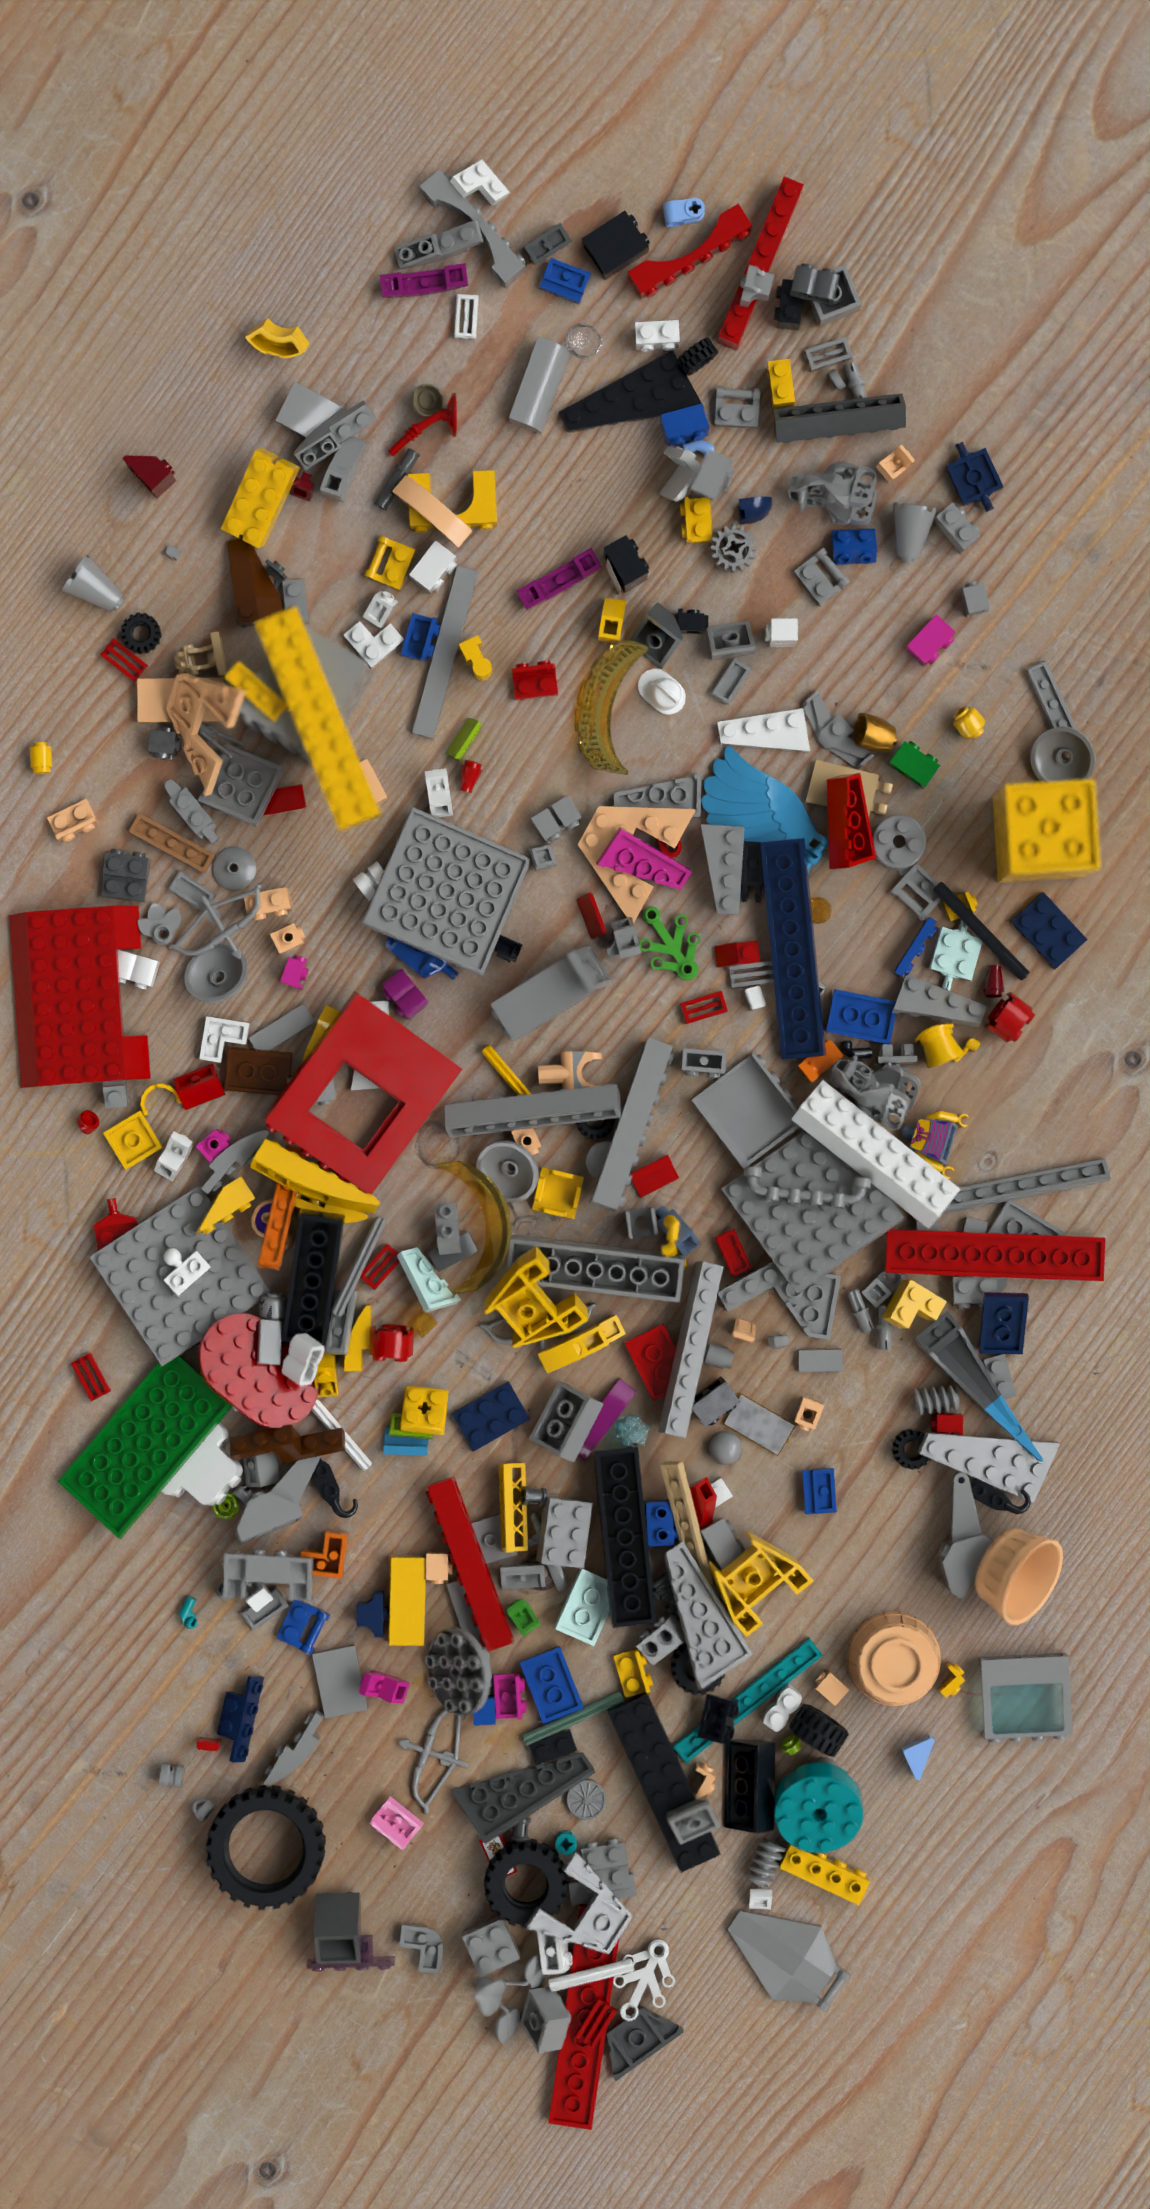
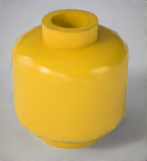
[953,706,985,739]

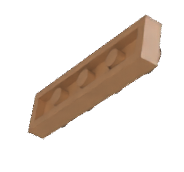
[128,813,216,874]

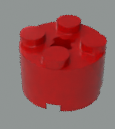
[985,992,1035,1043]
[370,1324,414,1362]

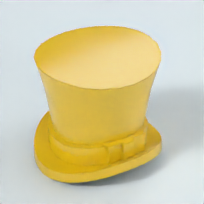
[914,1022,964,1068]

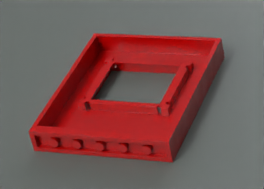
[262,991,462,1194]

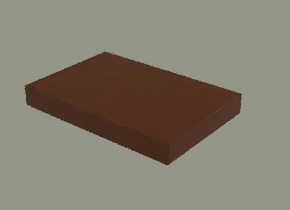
[224,1046,293,1095]

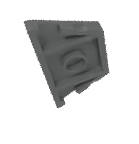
[607,2006,684,2081]

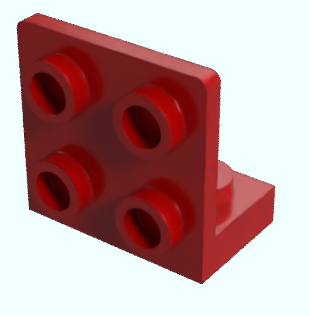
[512,661,558,701]

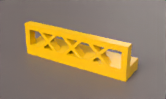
[498,1463,528,1552]

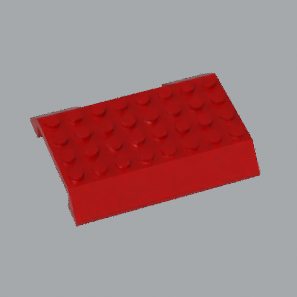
[9,906,151,1088]

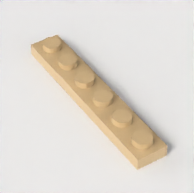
[660,1461,713,1585]

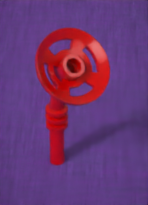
[388,393,457,456]

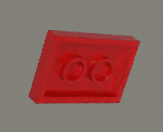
[624,1324,676,1402]

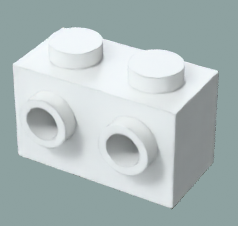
[635,320,680,352]
[537,1924,572,1975]

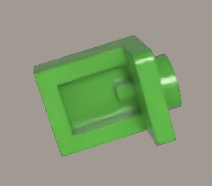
[505,1599,542,1637]

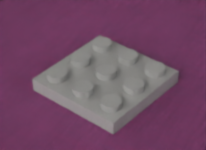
[198,744,285,827]

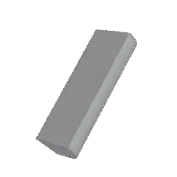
[509,336,571,434]

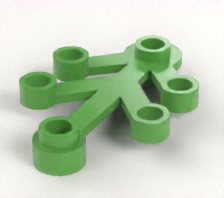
[639,906,700,980]

